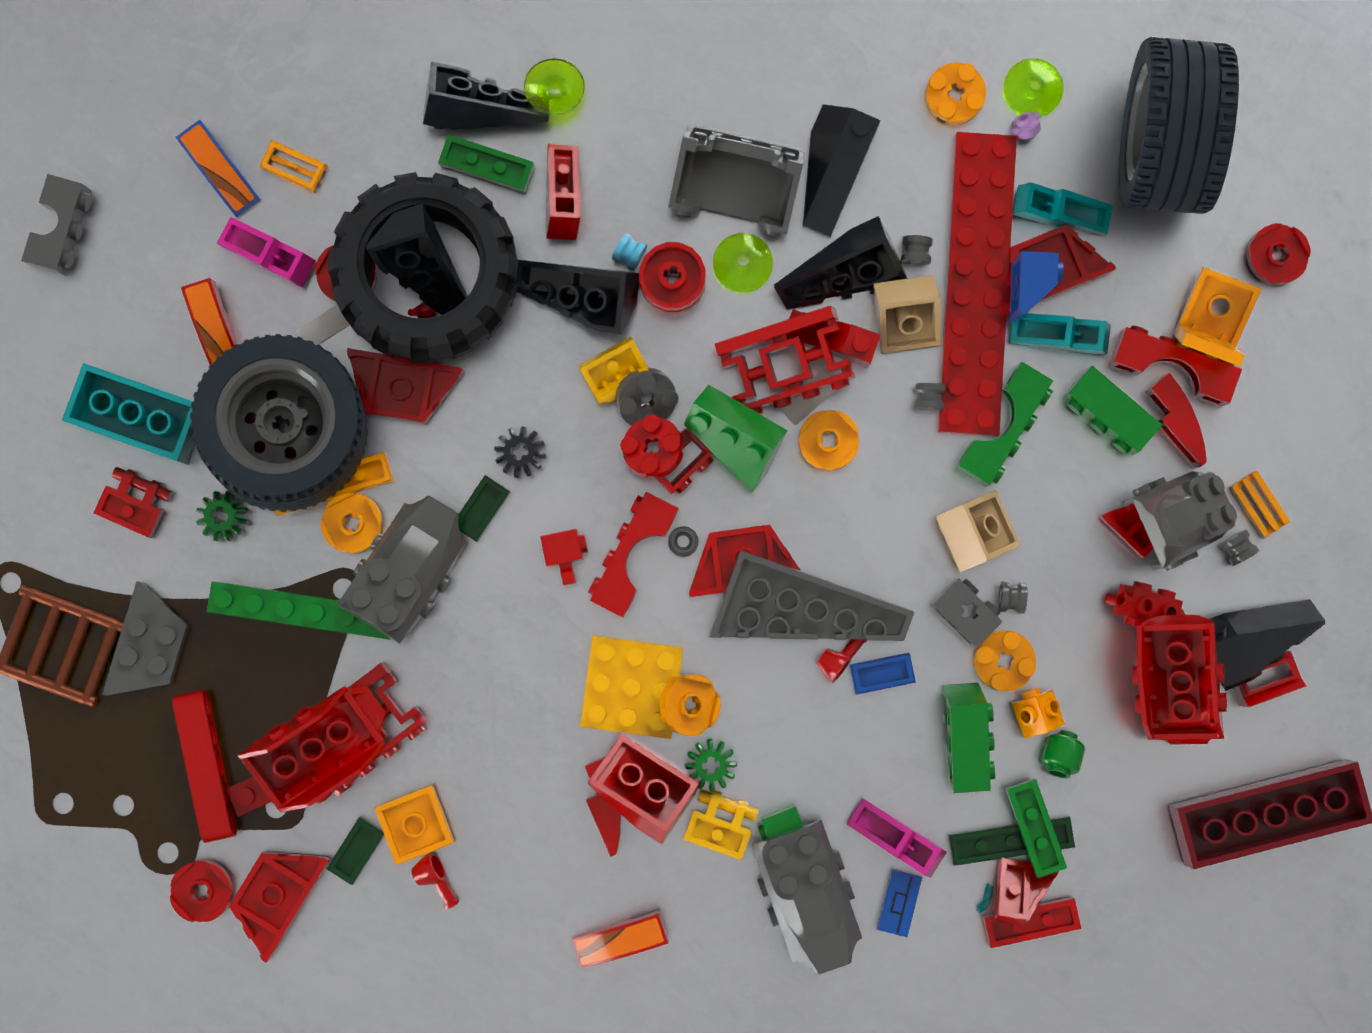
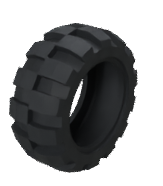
[328,172,518,364]

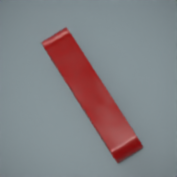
[172,689,237,843]

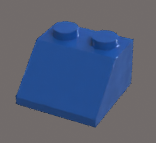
[1010,251,1064,323]

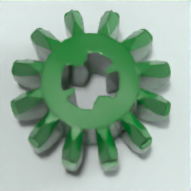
[196,491,249,542]
[685,739,737,792]

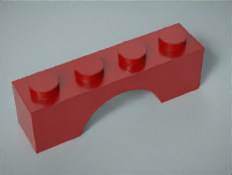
[1108,325,1242,407]
[588,492,679,618]

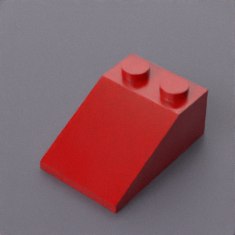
[587,734,699,844]

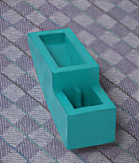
[1012,182,1113,235]
[1010,313,1111,355]

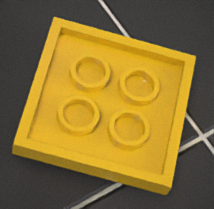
[580,636,683,739]

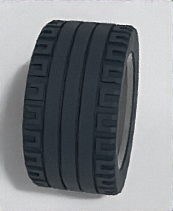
[1119,37,1239,214]
[190,334,368,512]

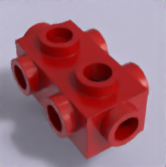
[1105,581,1185,627]

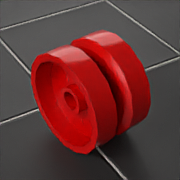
[639,242,706,315]

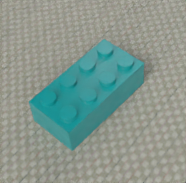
[62,363,195,464]

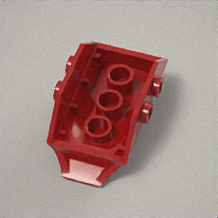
[1132,614,1227,745]
[237,685,386,813]

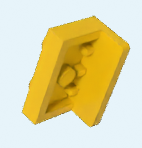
[578,337,649,404]

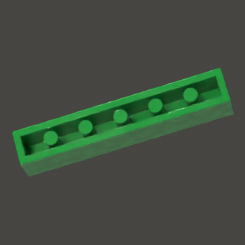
[207,581,391,640]

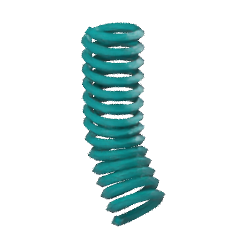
[976,884,994,914]

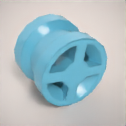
[612,233,647,271]

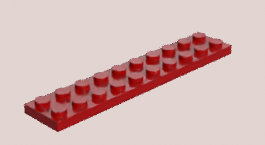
[937,132,1017,437]

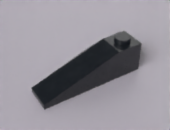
[423,62,549,130]
[803,104,881,238]
[774,216,908,309]
[516,259,639,334]
[1210,599,1325,691]

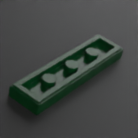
[948,816,1075,866]

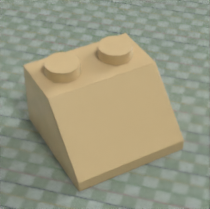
[873,275,942,354]
[935,490,1021,572]

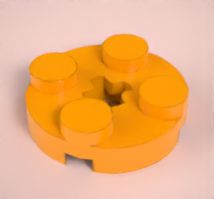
[925,62,986,125]
[798,410,859,471]
[320,492,383,554]
[973,631,1036,692]
[660,674,721,736]

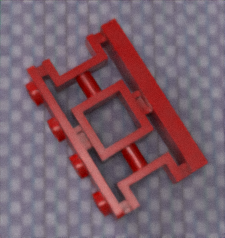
[715,306,856,414]
[332,662,428,797]

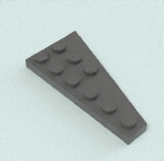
[709,550,915,641]

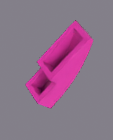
[217,217,316,287]
[847,799,947,878]

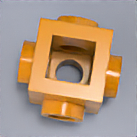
[1012,688,1065,739]

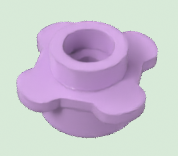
[1011,112,1041,139]

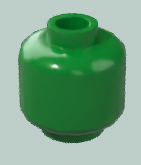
[1041,730,1085,779]

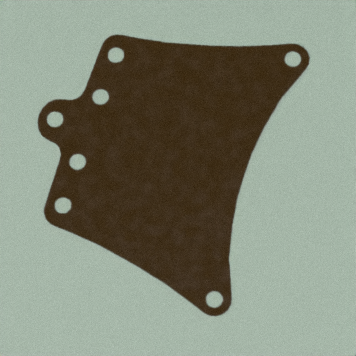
[0,561,356,875]

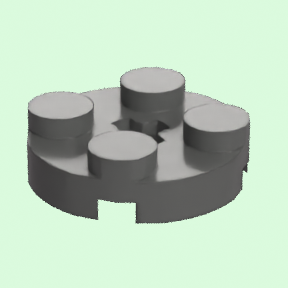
[616,368,679,425]

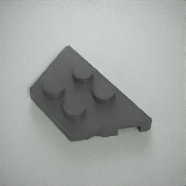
[102,581,190,696]

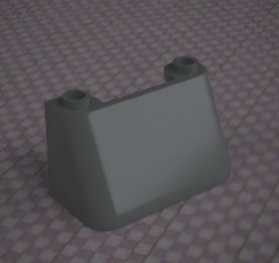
[668,126,805,236]

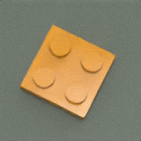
[374,785,455,865]

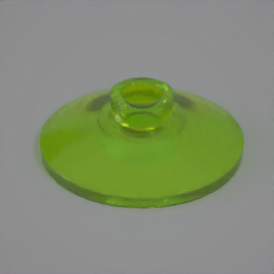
[524,58,585,115]
[1003,58,1064,117]
[713,233,773,293]

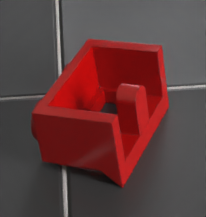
[653,427,714,494]
[1233,651,1307,707]

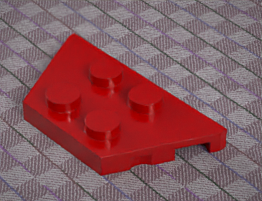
[1006,224,1116,315]
[347,348,464,424]
[689,525,801,597]
[229,852,331,963]

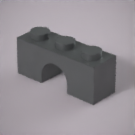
[21,174,92,276]

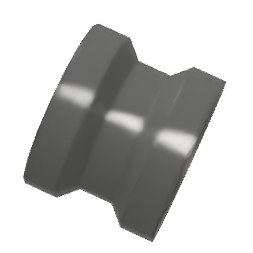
[901,235,933,265]
[914,383,946,411]
[1220,530,1259,566]
[998,581,1028,614]

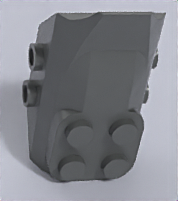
[1123,471,1237,571]
[337,495,467,644]
[752,820,862,975]

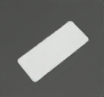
[296,305,349,345]
[780,371,836,425]

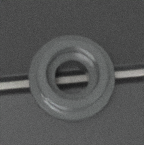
[668,526,699,557]

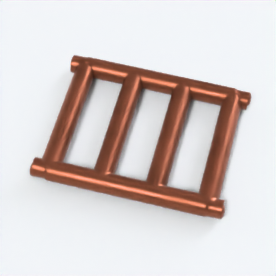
[0,585,124,708]

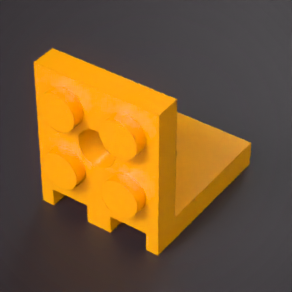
[1173,266,1262,366]

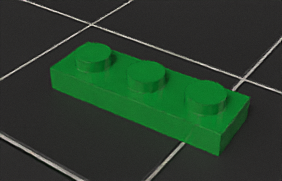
[438,134,535,193]
[1005,779,1067,878]

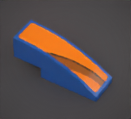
[175,120,261,217]

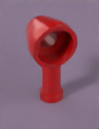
[816,639,868,683]
[411,852,459,910]

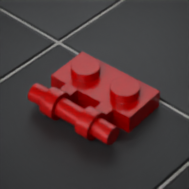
[93,467,173,538]

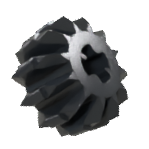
[494,426,546,479]

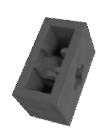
[930,578,1003,648]

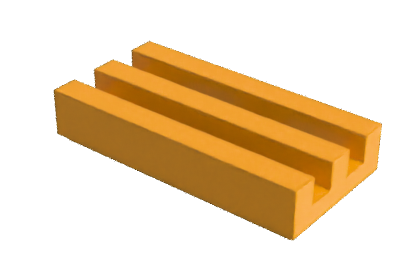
[259,140,328,193]
[1229,471,1290,539]

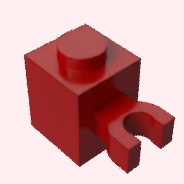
[540,529,588,586]

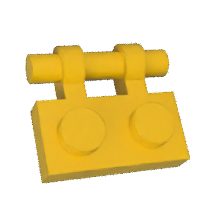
[683,789,759,860]

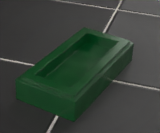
[458,475,511,542]
[326,816,384,885]

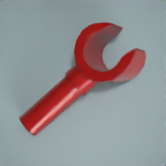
[408,302,437,318]

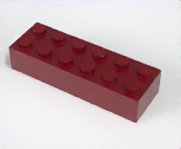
[1169,759,1372,869]

